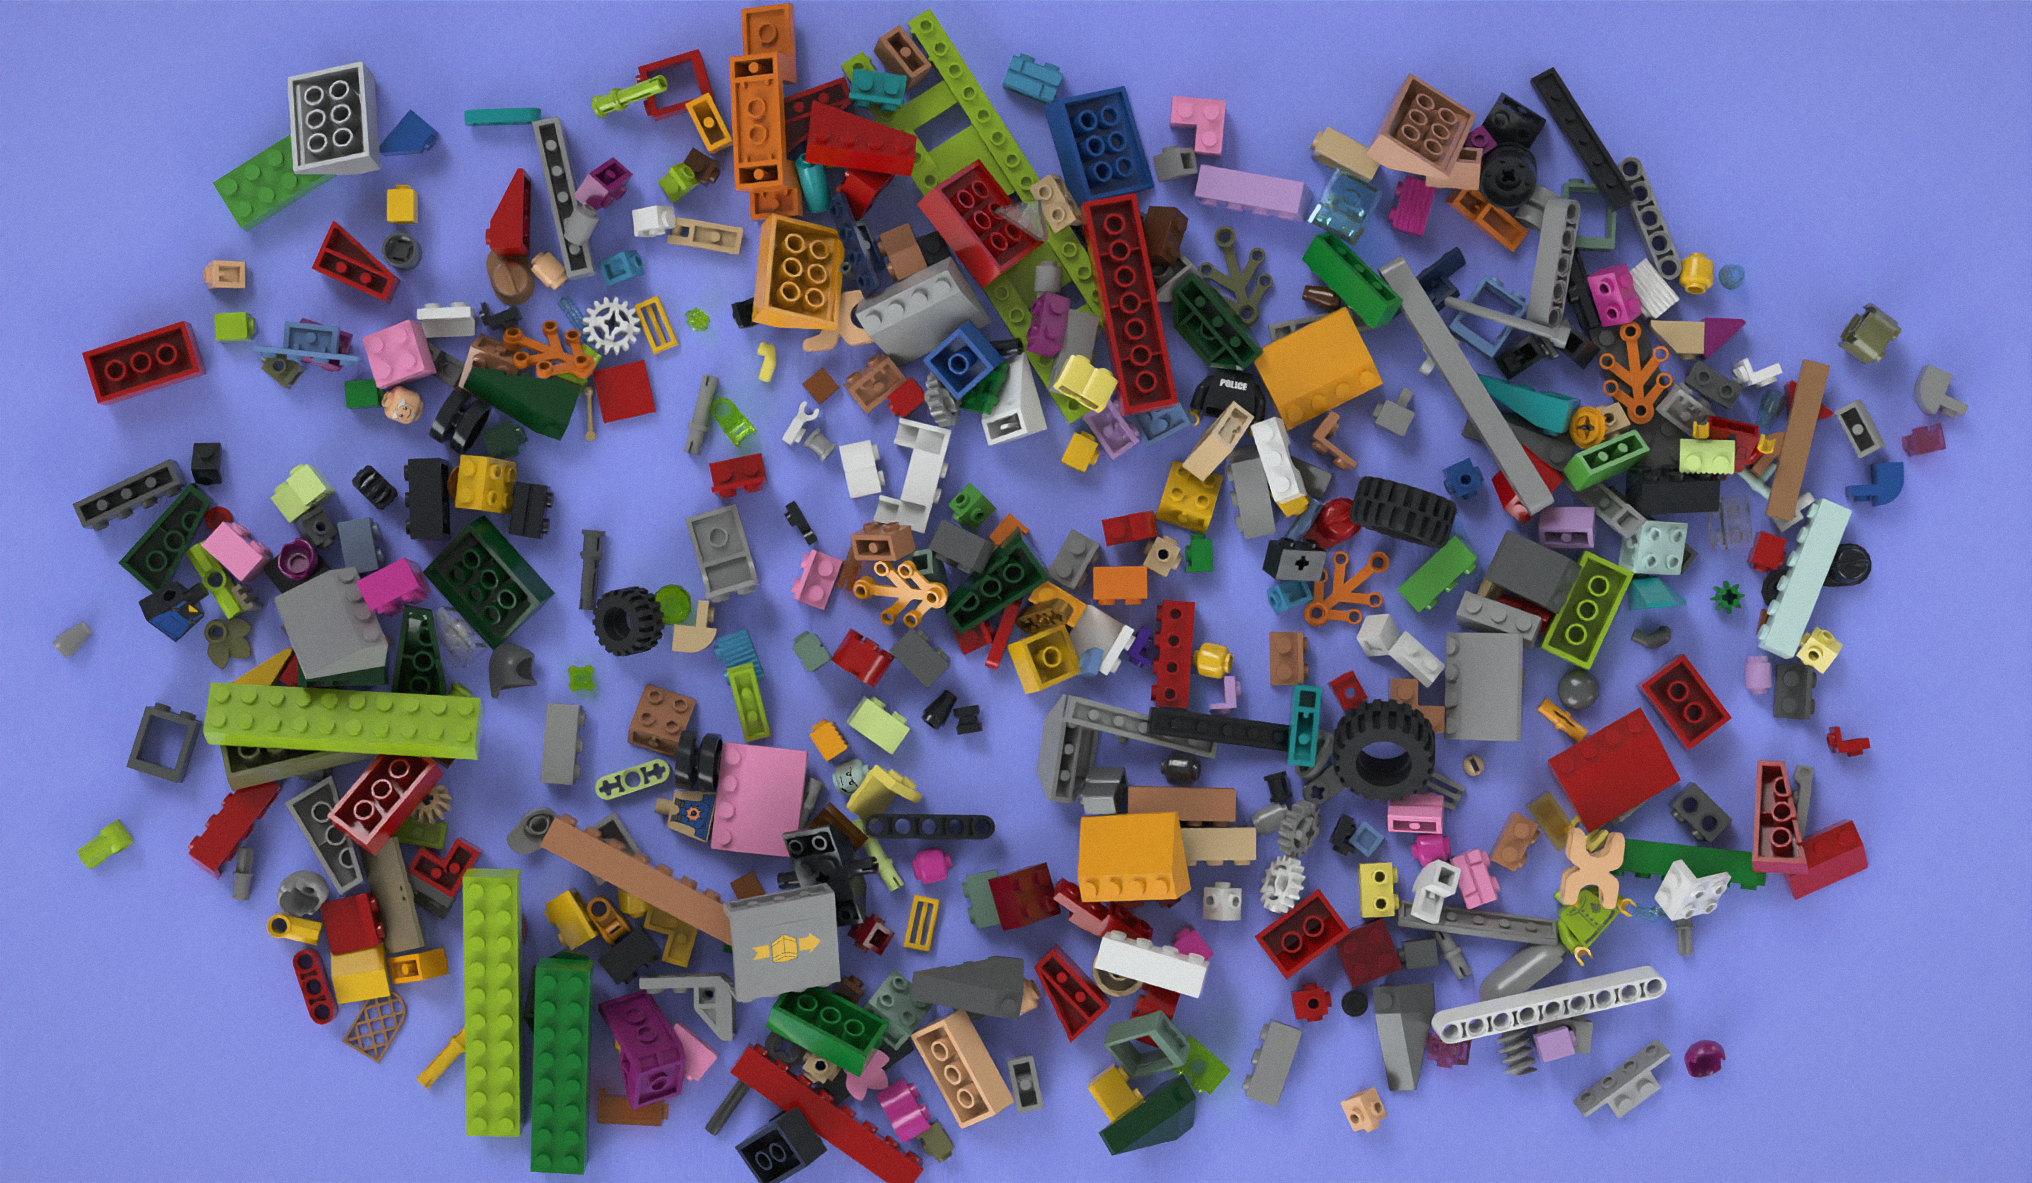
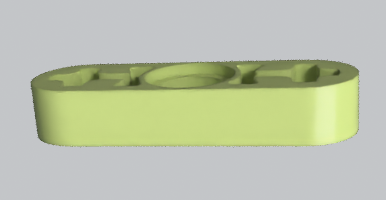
[595,759,671,800]

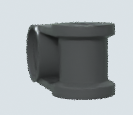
[1302,764,1346,805]

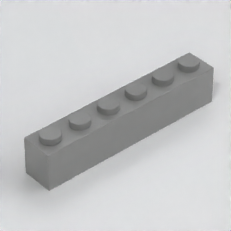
[532,116,597,281]

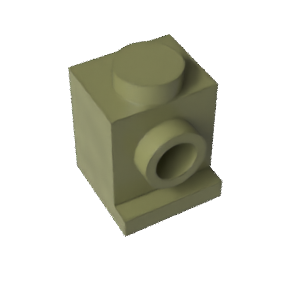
[261,353,306,390]
[915,1119,955,1163]

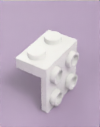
[1069,605,1136,676]
[1654,860,1731,921]

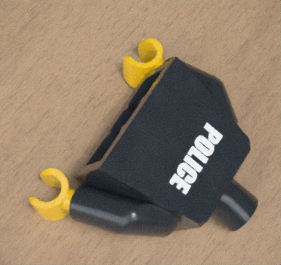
[1189,368,1266,438]

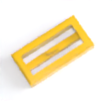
[633,295,679,355]
[903,894,940,952]

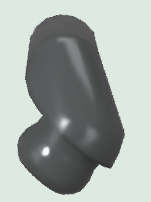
[1631,625,1672,649]

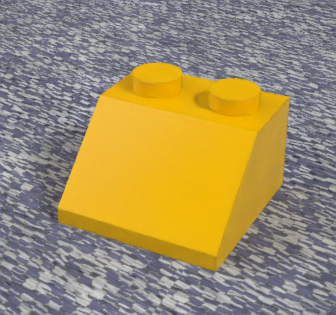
[1007,624,1080,694]
[544,887,600,951]
[1088,1063,1144,1122]

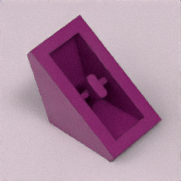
[1699,317,1746,361]

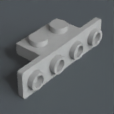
[1573,1039,1671,1119]

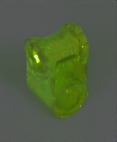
[711,398,758,448]

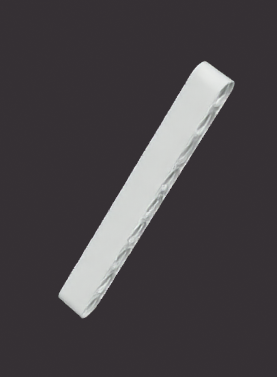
[1432,966,1667,1044]

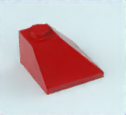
[1491,444,1564,525]

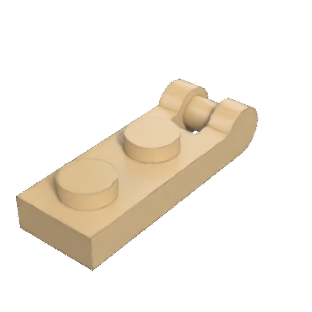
[666,217,744,255]

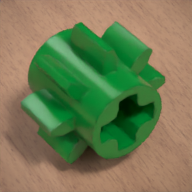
[1710,581,1745,614]

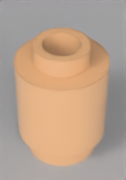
[530,251,568,291]

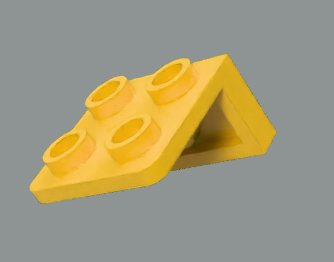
[455,454,517,514]

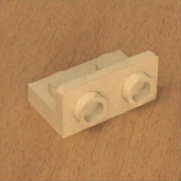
[1030,174,1083,233]

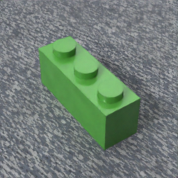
[1563,429,1650,492]
[1397,533,1479,613]

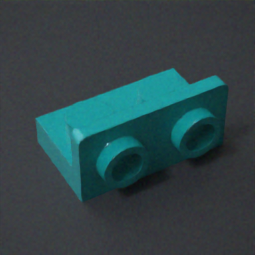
[849,69,907,112]

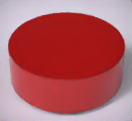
[205,506,234,532]

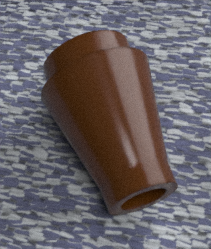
[1302,285,1342,313]

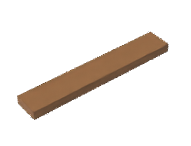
[1765,359,1830,521]

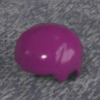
[278,538,318,581]
[1684,1040,1726,1078]

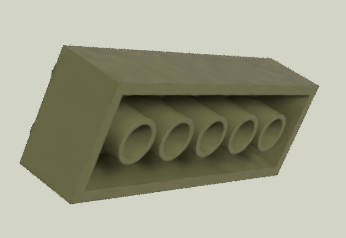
[220,745,379,791]

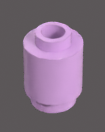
[1744,656,1772,694]

